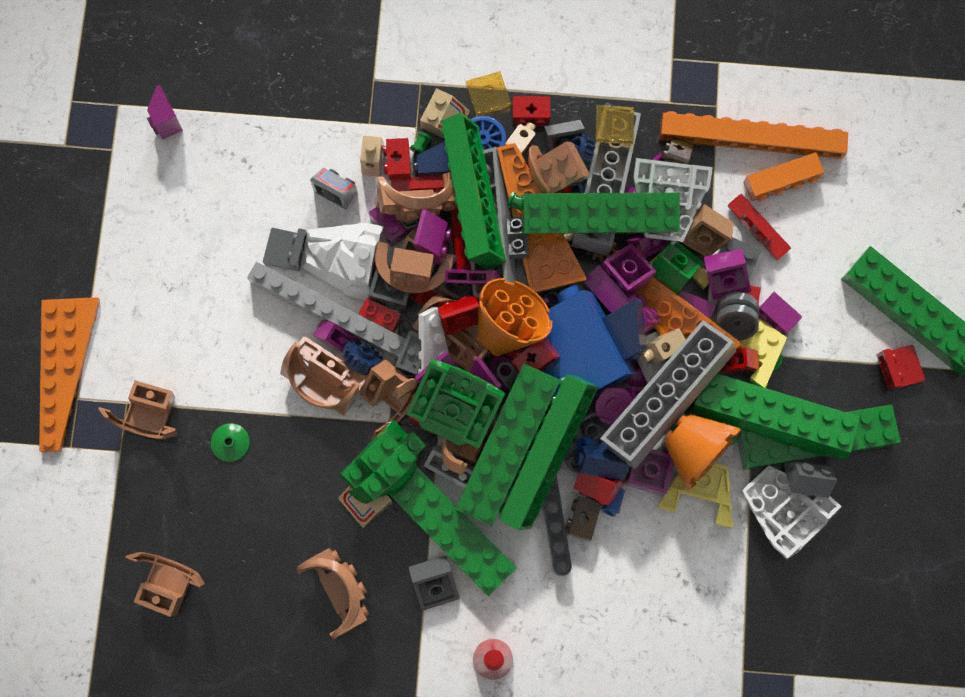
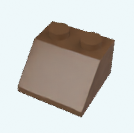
[682,204,734,257]

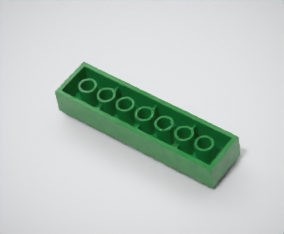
[441,112,506,270]
[521,192,680,235]
[841,246,965,376]
[455,363,560,527]
[498,374,599,531]
[692,374,860,460]
[737,405,901,470]
[388,466,517,597]

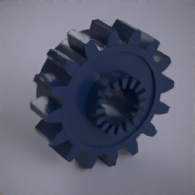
[572,134,596,168]
[341,340,383,375]

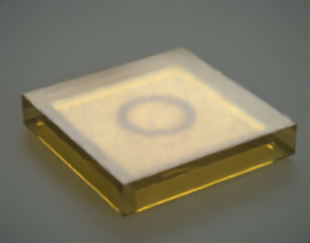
[465,71,511,116]
[595,105,634,144]

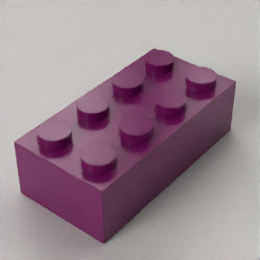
[584,265,661,336]

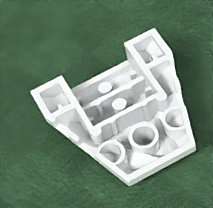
[633,158,713,242]
[301,223,384,300]
[742,466,841,560]

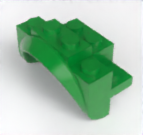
[339,420,426,504]

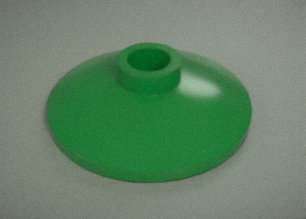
[211,423,250,462]

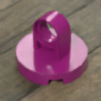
[594,385,633,425]

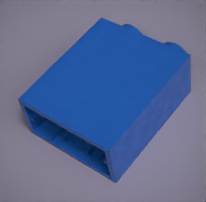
[526,285,636,398]

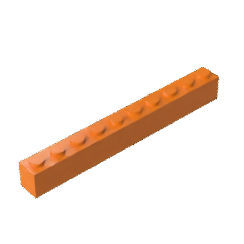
[659,111,848,159]

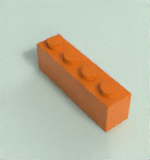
[743,152,825,202]

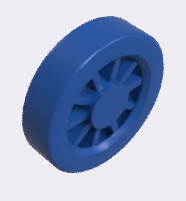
[471,116,506,150]

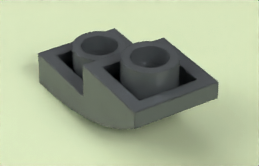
[507,217,529,259]

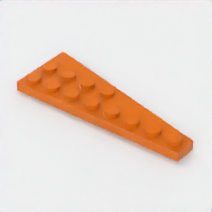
[497,143,587,293]
[610,250,742,349]
[39,297,100,453]

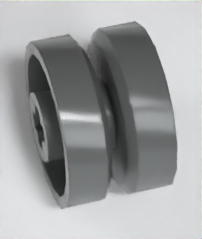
[716,292,759,341]

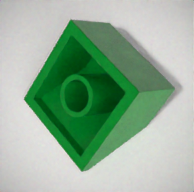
[651,241,703,294]

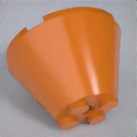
[476,278,552,356]
[664,414,741,491]

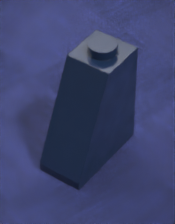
[414,141,451,177]
[602,299,646,361]
[575,444,630,481]

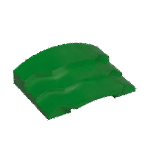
[406,359,505,448]

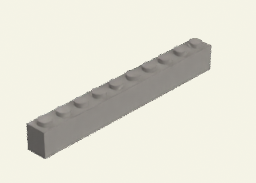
[247,261,406,360]

